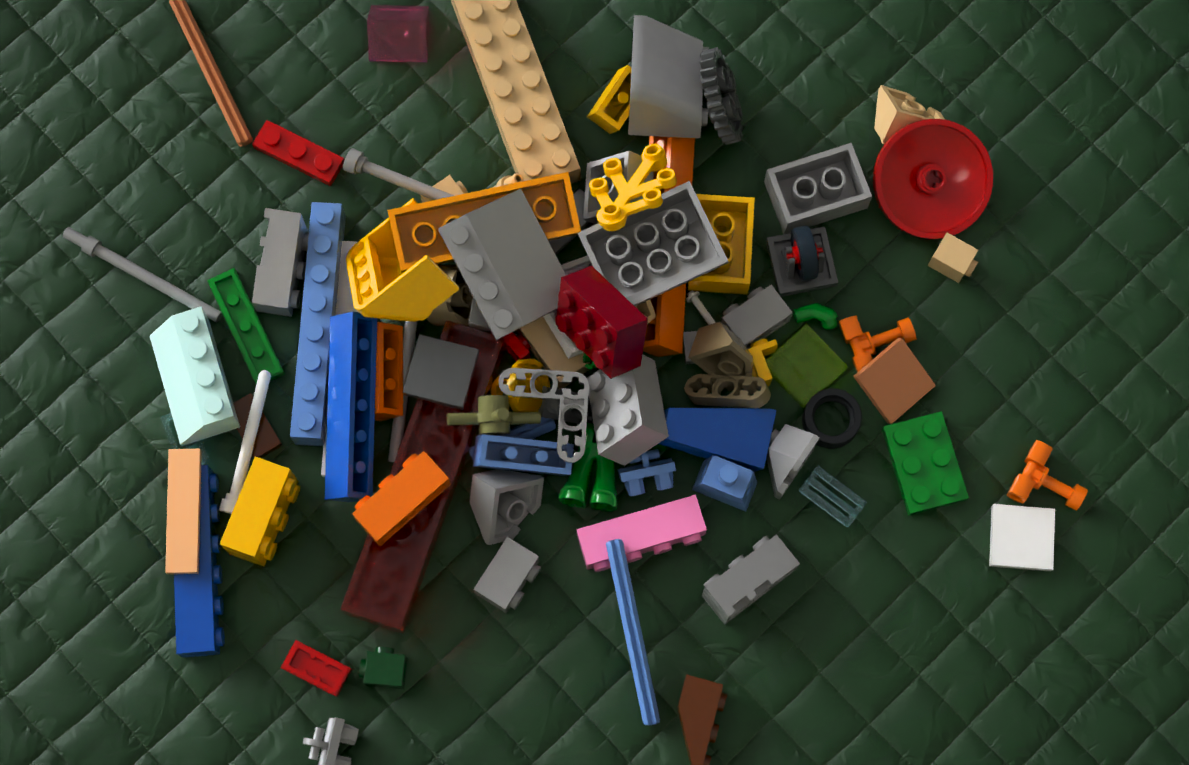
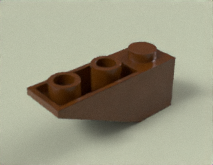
[677,674,727,765]

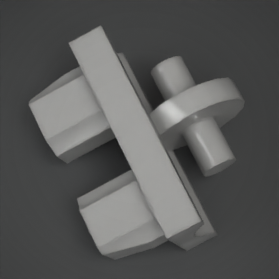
[303,717,359,765]

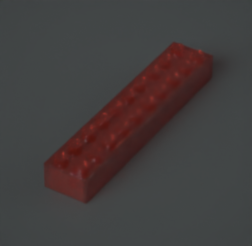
[340,320,506,634]

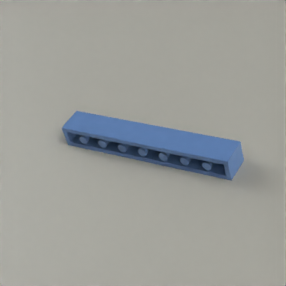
[290,202,346,446]

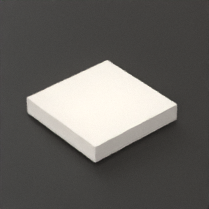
[989,504,1055,572]

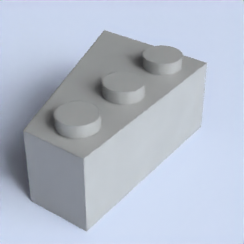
[252,208,309,317]
[702,534,800,625]

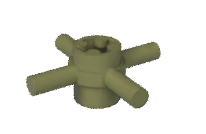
[447,395,541,435]

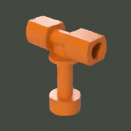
[839,315,917,372]
[1007,440,1088,511]

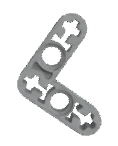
[498,368,589,463]

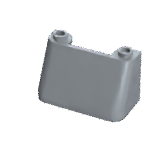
[628,15,709,138]

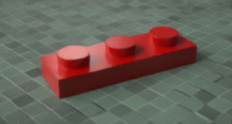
[252,120,345,187]

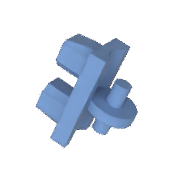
[617,449,676,496]

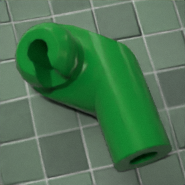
[793,303,838,330]

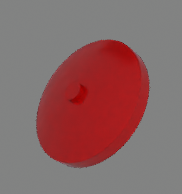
[873,119,993,239]

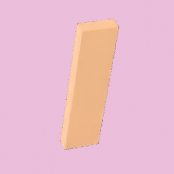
[165,448,202,575]

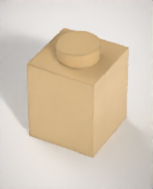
[928,232,978,283]

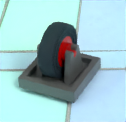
[766,226,838,297]

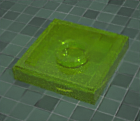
[765,324,848,409]

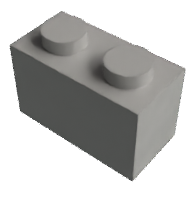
[721,284,793,349]
[473,537,541,613]

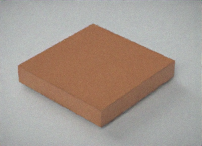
[853,338,936,424]

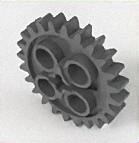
[700,47,743,145]

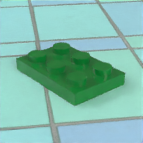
[882,411,969,516]

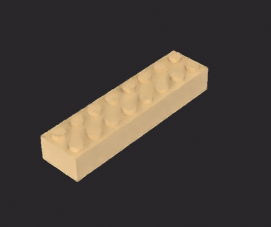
[451,0,581,184]

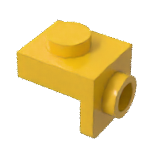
[748,339,778,386]

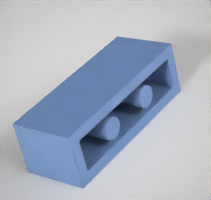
[473,434,574,476]

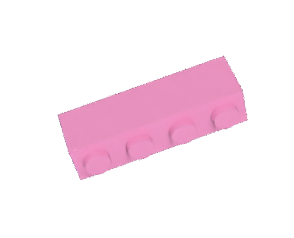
[576,495,707,572]

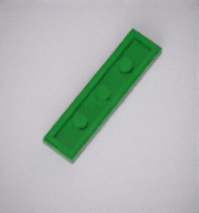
[207,268,285,384]

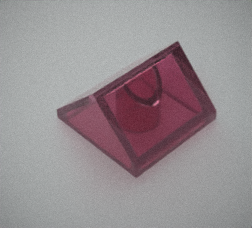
[367,5,429,62]

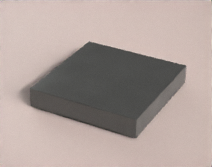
[403,334,479,410]

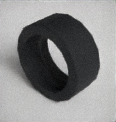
[802,388,862,449]

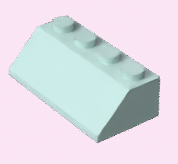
[150,306,240,446]

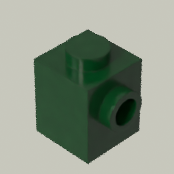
[359,647,408,690]

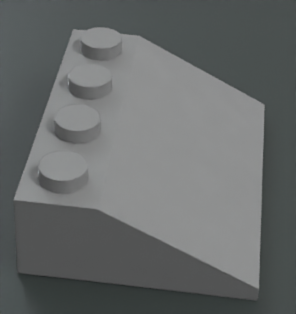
[578,181,729,306]
[438,188,566,341]

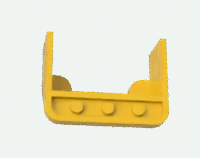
[346,198,459,322]

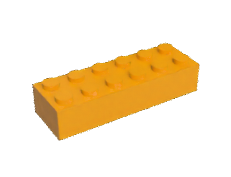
[387,172,581,272]

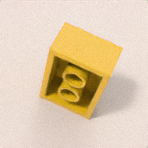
[688,194,755,295]
[220,457,300,567]

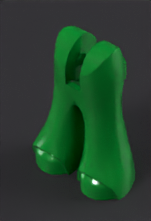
[558,422,618,512]

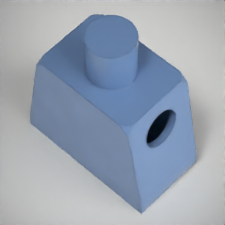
[692,455,757,512]

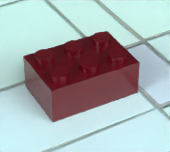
[556,265,648,379]

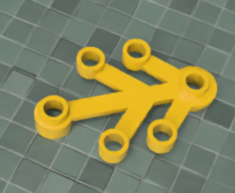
[589,144,677,231]

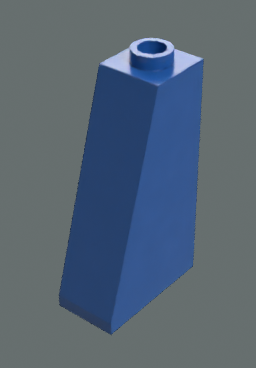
[658,408,777,472]

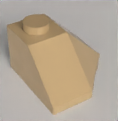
[874,85,945,144]

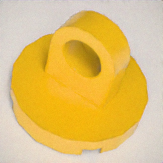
[491,359,550,412]

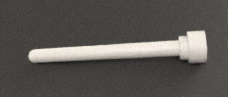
[219,370,271,514]

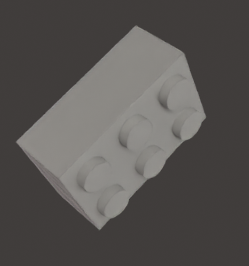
[764,143,872,234]
[587,355,669,466]

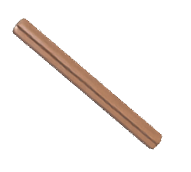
[169,0,253,147]

